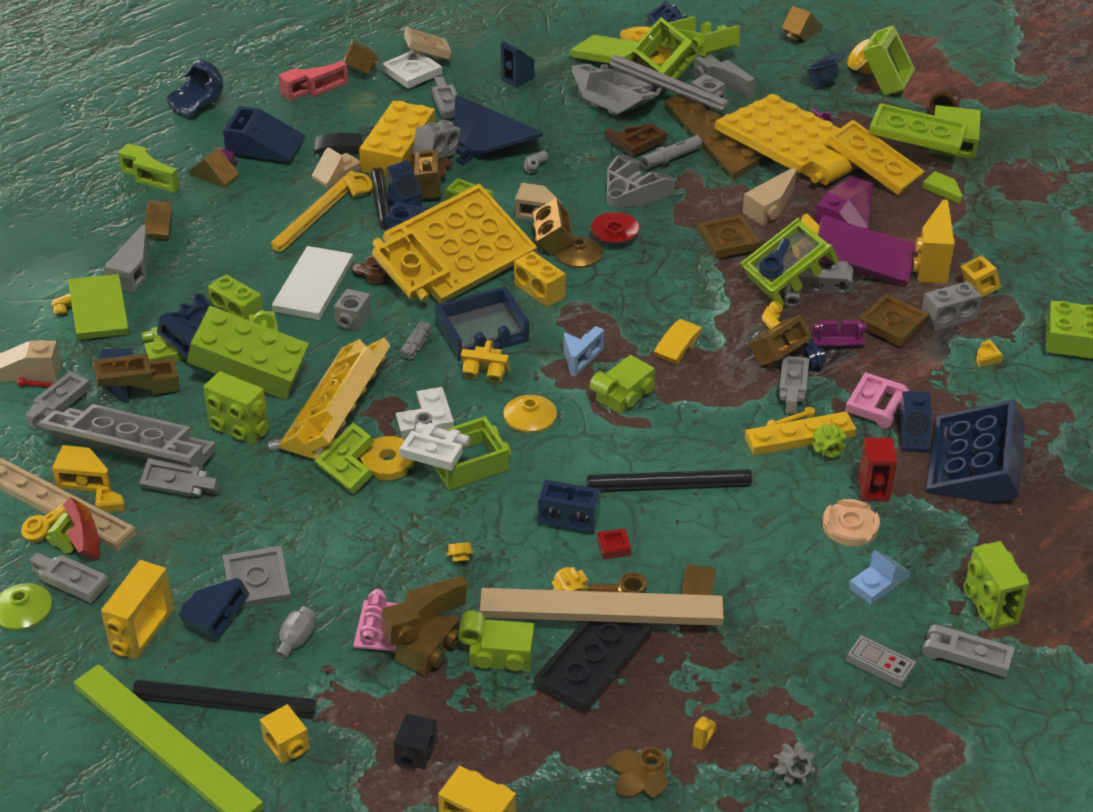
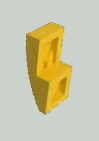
[654,319,703,365]

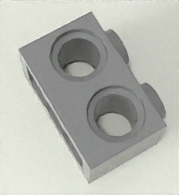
[412,120,461,158]
[922,281,982,332]

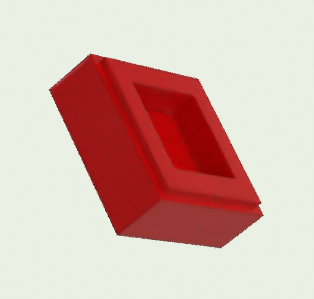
[597,528,631,560]

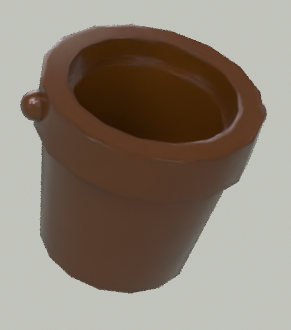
[929,87,962,115]

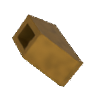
[395,615,460,676]

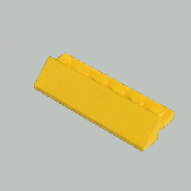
[279,338,391,459]

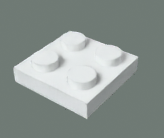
[382,51,442,88]

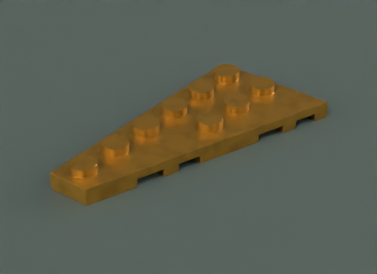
[664,94,771,181]

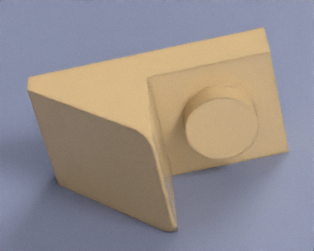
[312,147,361,188]

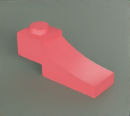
[278,61,349,101]

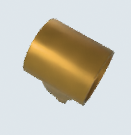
[589,572,647,593]

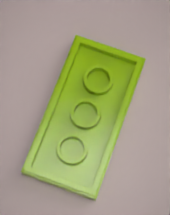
[868,103,968,155]

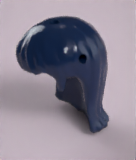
[166,60,223,119]

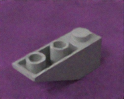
[104,225,149,293]

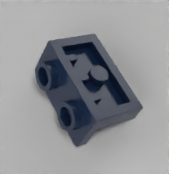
[646,1,688,25]

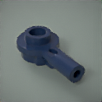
[759,238,791,279]
[803,339,826,370]

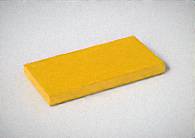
[826,120,925,195]

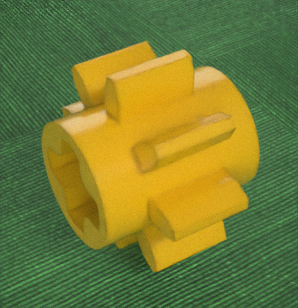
[551,567,589,591]

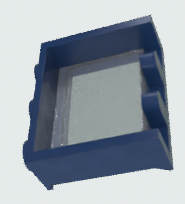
[435,286,529,361]

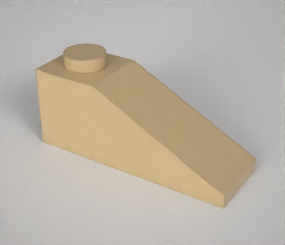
[742,167,797,226]
[0,340,62,382]

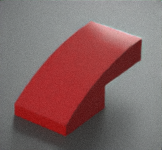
[63,497,100,561]

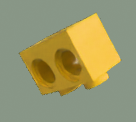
[514,251,566,307]

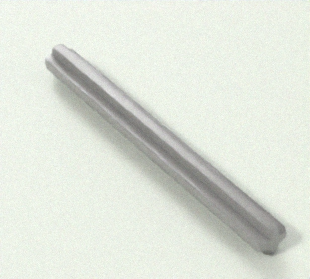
[610,55,728,112]

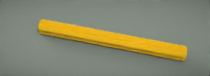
[271,171,357,253]

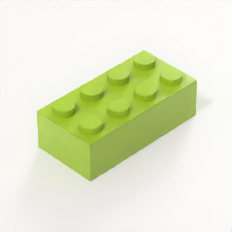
[187,306,309,400]

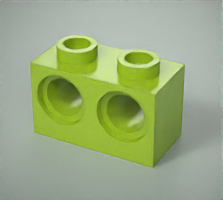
[208,275,263,320]

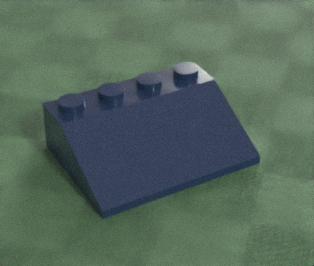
[926,399,1025,502]

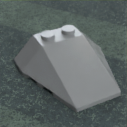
[572,64,665,115]

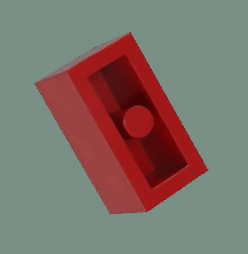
[858,438,897,502]

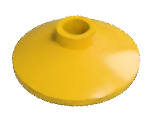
[620,27,652,42]
[504,395,557,433]

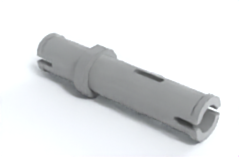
[640,135,702,170]

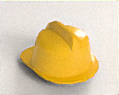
[847,39,873,75]

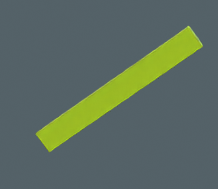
[74,664,264,812]

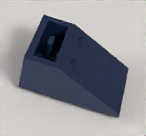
[223,106,305,162]

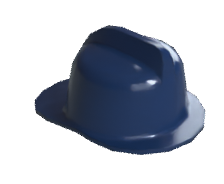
[803,53,847,88]

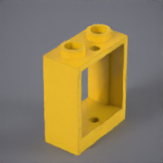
[101,560,175,660]

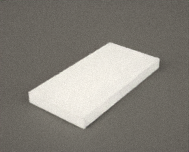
[272,246,354,320]

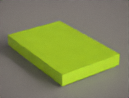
[570,35,638,64]
[68,274,129,340]

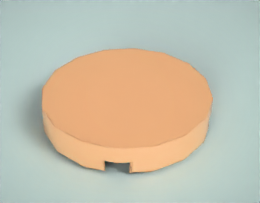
[822,499,880,547]

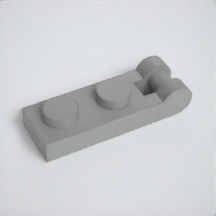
[922,625,1015,677]

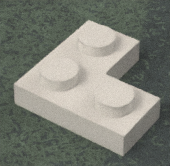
[396,387,454,438]

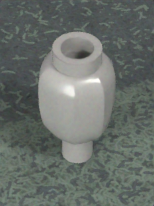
[276,606,316,659]

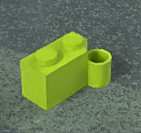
[590,355,655,414]
[458,610,534,671]

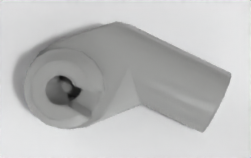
[523,151,548,174]

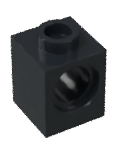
[393,713,437,770]

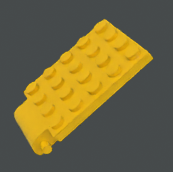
[714,94,860,185]
[372,184,537,304]

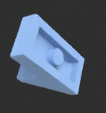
[563,326,604,377]
[849,551,911,605]

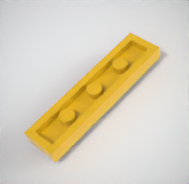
[744,411,857,456]

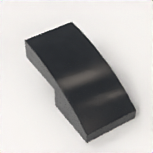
[314,133,363,155]

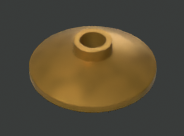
[555,237,603,268]

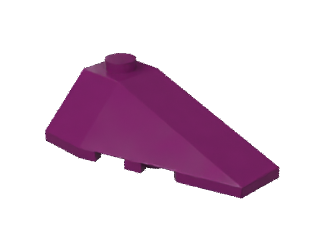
[815,176,873,229]

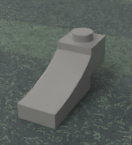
[693,54,755,100]

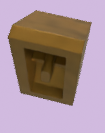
[189,148,240,188]

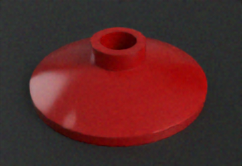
[591,212,639,243]

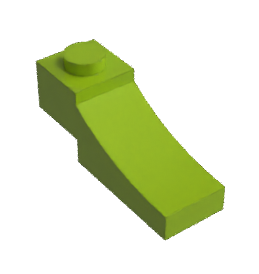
[118,143,180,193]

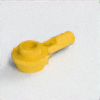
[21,501,67,543]

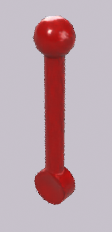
[17,377,54,387]

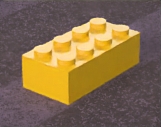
[359,100,435,177]

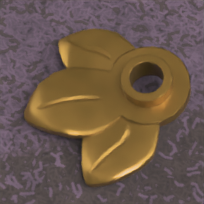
[607,746,668,798]

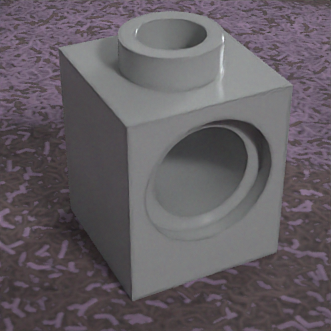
[691,74,725,110]
[334,289,372,332]

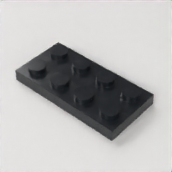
[534,621,652,713]

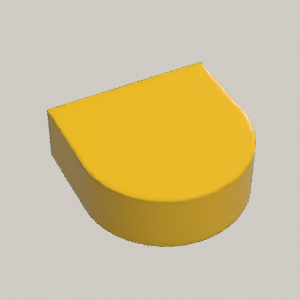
[345,172,373,198]

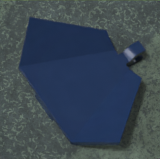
[453,95,543,166]

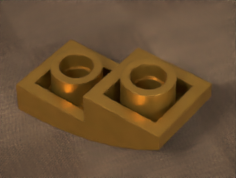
[145,200,172,240]
[682,564,716,595]

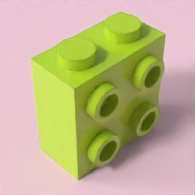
[1046,300,1093,358]
[203,371,269,445]
[964,541,1030,630]

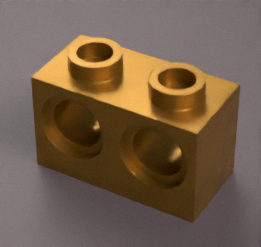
[533,198,575,256]
[748,315,813,366]

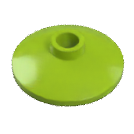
[0,583,53,630]

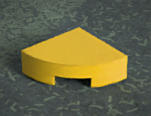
[976,340,1003,368]
[95,486,125,512]
[692,716,717,750]

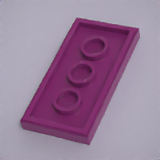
[814,215,916,287]

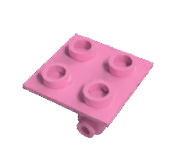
[353,589,398,651]

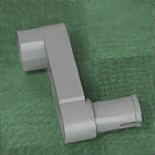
[783,261,853,307]

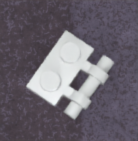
[400,423,471,471]

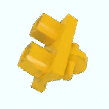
[461,340,511,384]

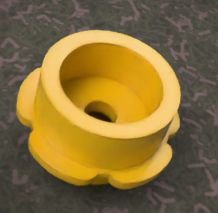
[446,542,474,562]

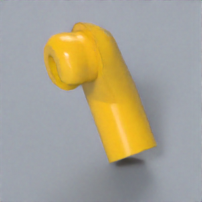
[51,294,72,316]
[762,301,783,329]

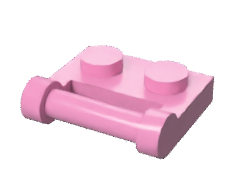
[845,372,909,429]

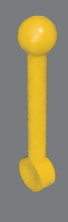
[767,407,815,426]

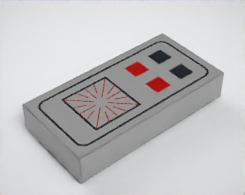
[846,635,916,688]

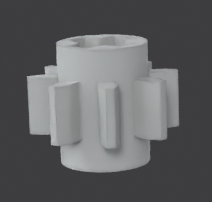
[773,742,815,784]

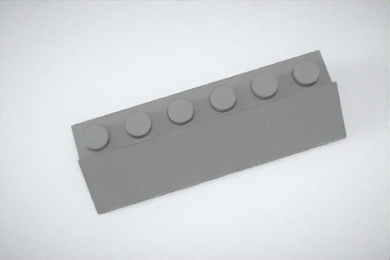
[40,404,215,471]

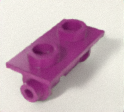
[811,320,866,346]

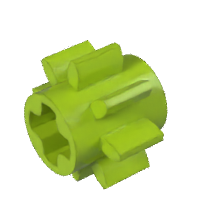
[811,424,848,458]

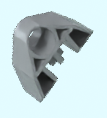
[607,155,675,208]

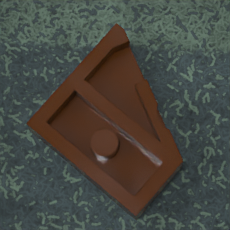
[605,123,667,157]

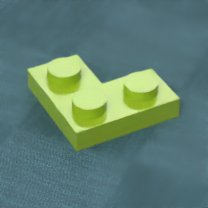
[314,423,374,495]

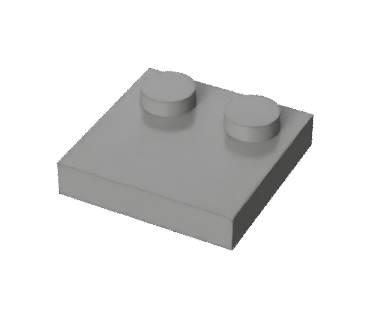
[223,545,291,609]

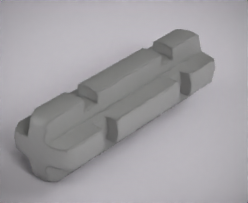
[401,321,432,360]

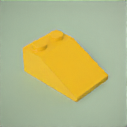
[912,200,955,283]

